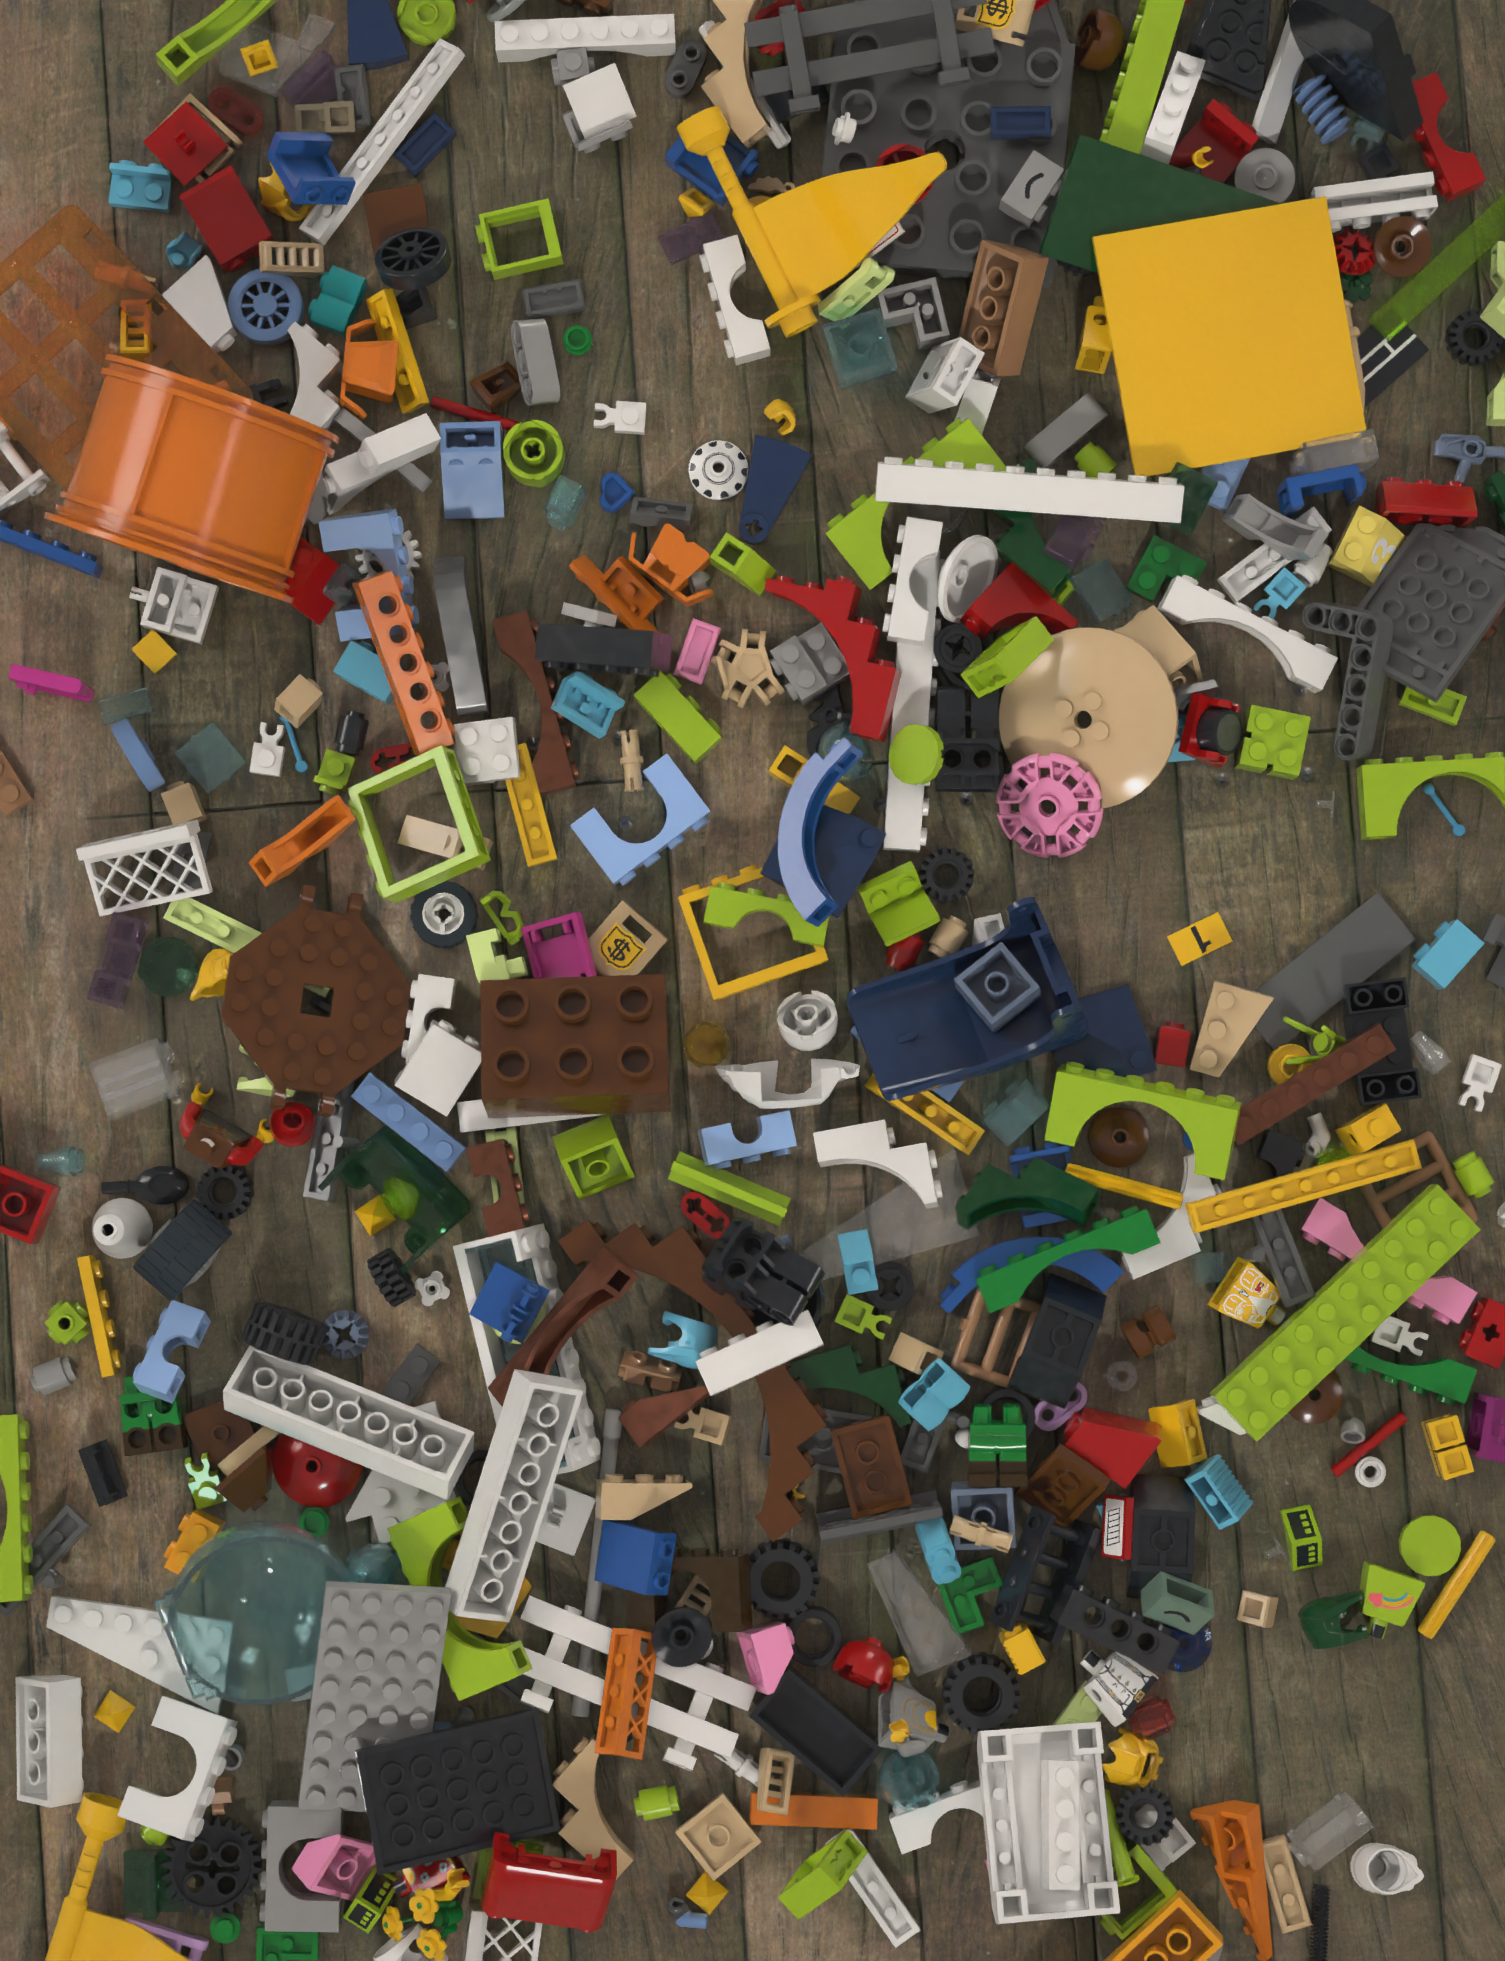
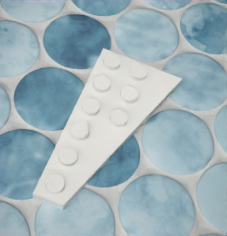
[46,1595,234,1714]

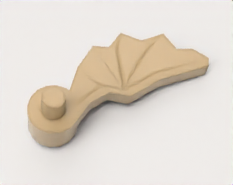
[748,175,795,194]

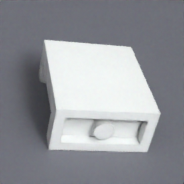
[394,1019,481,1117]

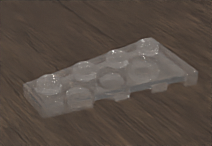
[867,1550,973,1677]

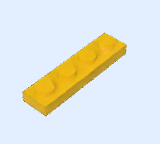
[366,288,430,414]
[505,743,558,867]
[77,1254,123,1378]

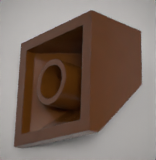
[215,1442,275,1513]

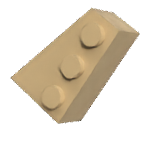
[1189,980,1274,1078]

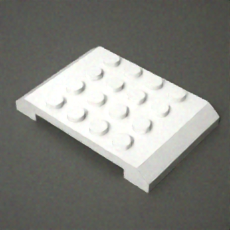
[977,1721,1120,1924]

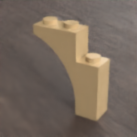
[552,1733,635,1880]

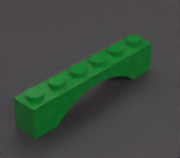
[974,1205,1161,1313]
[1298,1304,1478,1406]

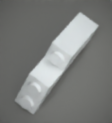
[287,321,343,431]
[322,413,441,515]
[813,1119,943,1209]
[1119,1153,1222,1279]

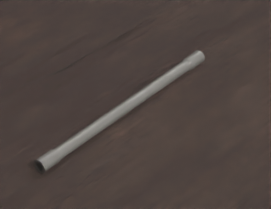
[571,1408,624,1717]

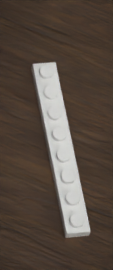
[299,38,465,245]

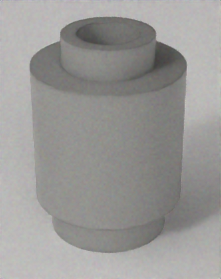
[30,1356,78,1396]

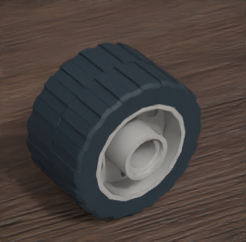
[133,1200,232,1301]

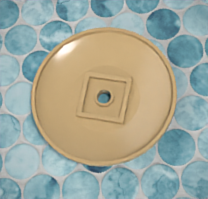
[999,627,1178,810]

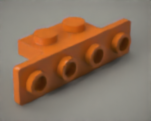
[569,555,664,633]

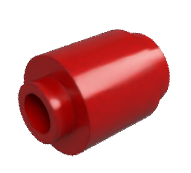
[885,932,925,971]

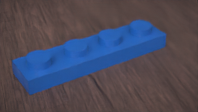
[0,519,103,579]

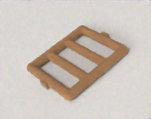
[1359,1131,1478,1229]
[951,1287,1041,1400]

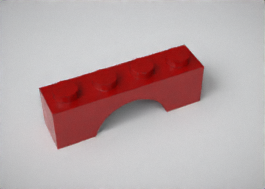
[1411,72,1486,203]

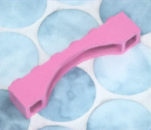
[1297,1198,1478,1325]

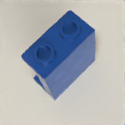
[665,109,759,207]
[267,132,356,205]
[1276,464,1366,518]
[1008,1142,1072,1228]
[594,1520,676,1595]

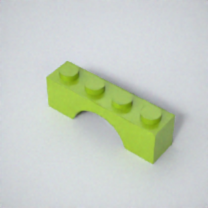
[703,882,829,947]

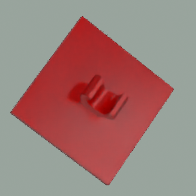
[143,101,228,187]

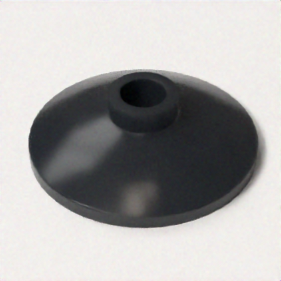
[651,1607,712,1667]

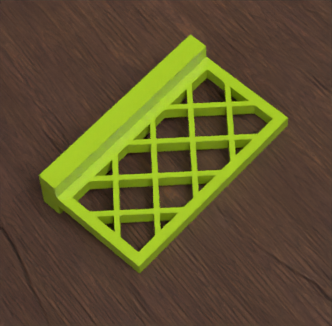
[668,1151,791,1226]

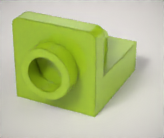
[313,749,357,796]

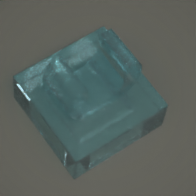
[1350,115,1385,153]

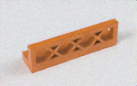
[594,1628,657,1760]

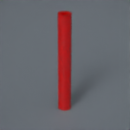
[430,396,520,431]
[1329,1411,1408,1478]

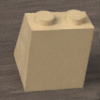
[1113,605,1203,688]

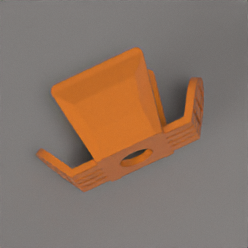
[339,318,399,420]
[628,523,714,607]

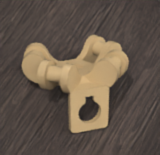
[710,629,785,709]

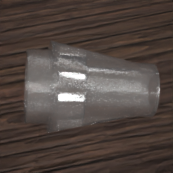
[1409,1030,1452,1076]

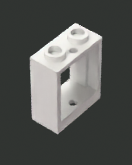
[905,337,985,414]

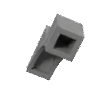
[1221,494,1329,560]

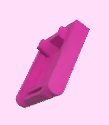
[8,664,94,702]
[521,912,597,978]

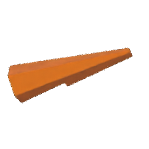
[1190,1800,1273,1961]

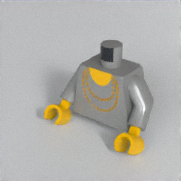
[878,1656,949,1757]

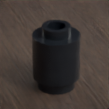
[334,710,370,756]

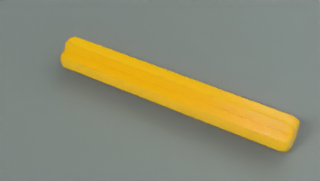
[1065,1163,1184,1209]
[1418,1531,1496,1639]

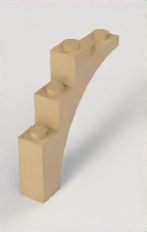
[701,0,772,149]

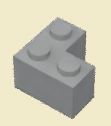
[876,277,950,351]

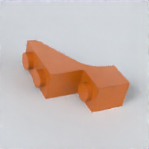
[249,795,356,887]

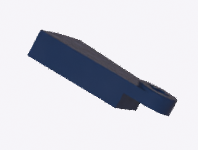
[347,0,409,70]
[739,435,812,545]

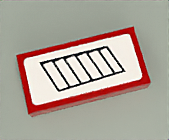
[1101,1494,1134,1560]

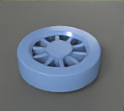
[228,269,305,346]
[110,718,166,792]

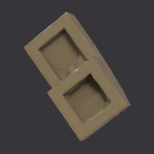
[295,101,356,135]

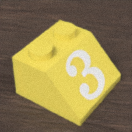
[1327,505,1407,587]

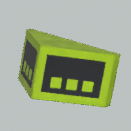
[1280,1504,1323,1571]
[343,1865,398,1934]

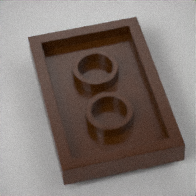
[830,1414,913,1519]
[1015,1443,1111,1527]

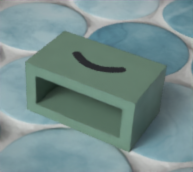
[1141,1571,1215,1635]

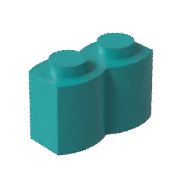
[308,265,368,339]

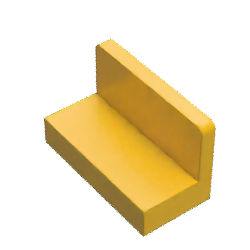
[1148,1399,1208,1468]

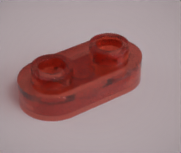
[208,87,264,136]

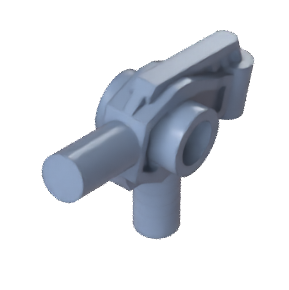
[1433,434,1505,485]

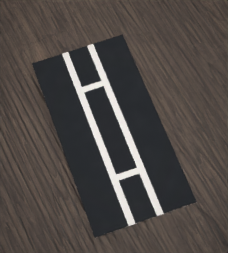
[1357,309,1429,408]

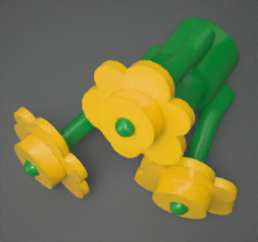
[382,1888,463,1961]

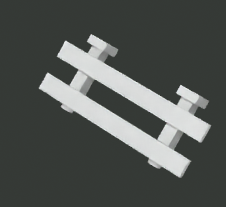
[510,1595,757,1771]

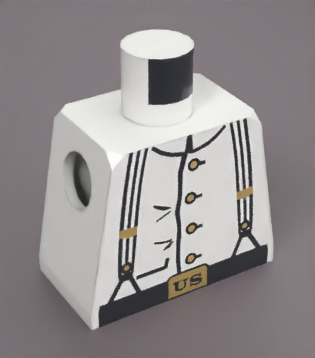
[1080,1650,1158,1727]

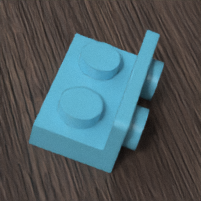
[108,160,174,213]

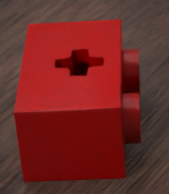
[1458,1297,1505,1369]

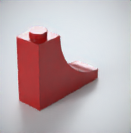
[960,562,1079,640]

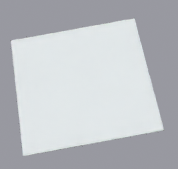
[563,63,637,139]

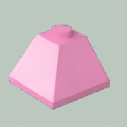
[736,1621,795,1695]
[292,1834,376,1901]

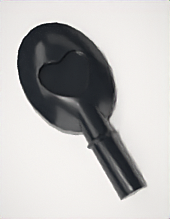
[101,1166,189,1205]

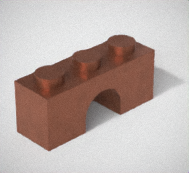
[467,1139,530,1237]

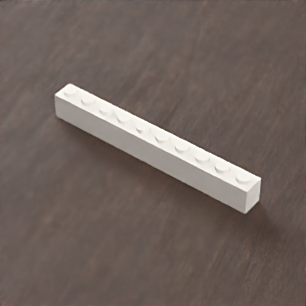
[875,457,1184,523]
[883,550,945,853]

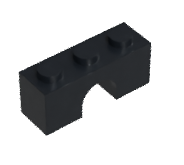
[1243,1129,1305,1221]

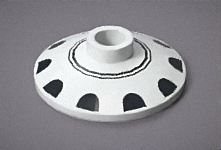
[689,440,748,500]

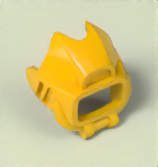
[258,162,316,222]
[1102,1727,1164,1790]

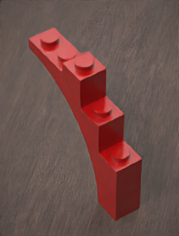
[764,575,902,743]

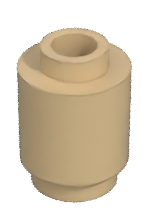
[927,915,969,958]

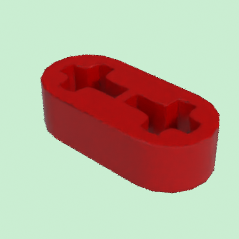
[370,742,412,775]
[681,1192,730,1239]

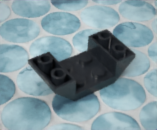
[1343,977,1422,1106]
[1007,1273,1107,1409]
[1126,1474,1196,1598]

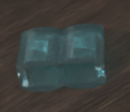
[543,475,587,531]
[981,1079,1051,1147]

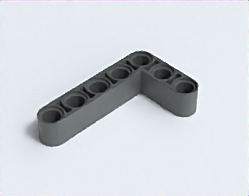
[433,553,488,717]
[1302,602,1394,760]

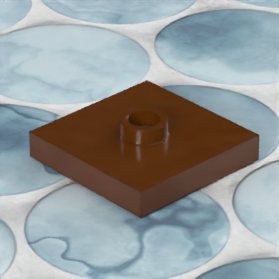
[182,1399,256,1470]

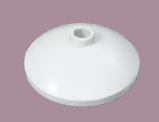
[937,535,998,624]

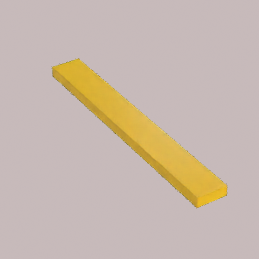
[1185,1139,1422,1233]

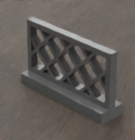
[816,1489,943,1544]

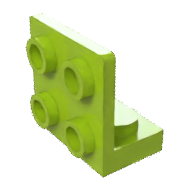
[857,861,941,946]

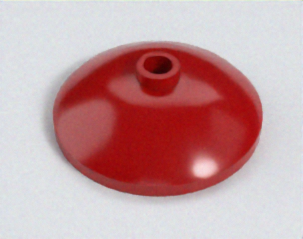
[272,1433,363,1508]

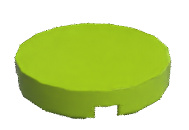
[397,0,457,46]
[889,724,944,785]
[1398,1514,1461,1576]

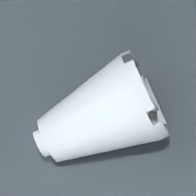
[92,1198,153,1259]

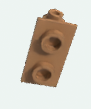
[618,1351,683,1393]

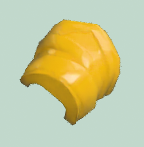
[763,399,796,435]

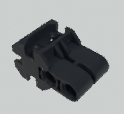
[934,686,999,793]
[702,1217,825,1326]

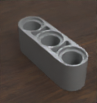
[511,319,560,406]
[1024,392,1109,468]

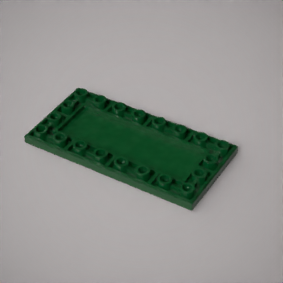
[1039,134,1282,273]

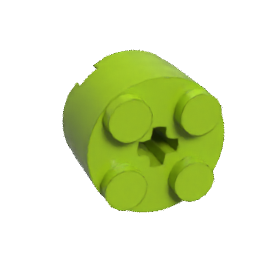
[503,420,565,487]

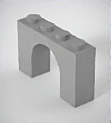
[260,1800,345,1933]

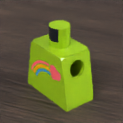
[1357,1561,1425,1639]

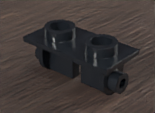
[78,1439,128,1507]

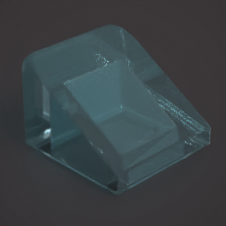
[323,563,364,607]

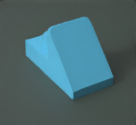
[837,1229,878,1295]

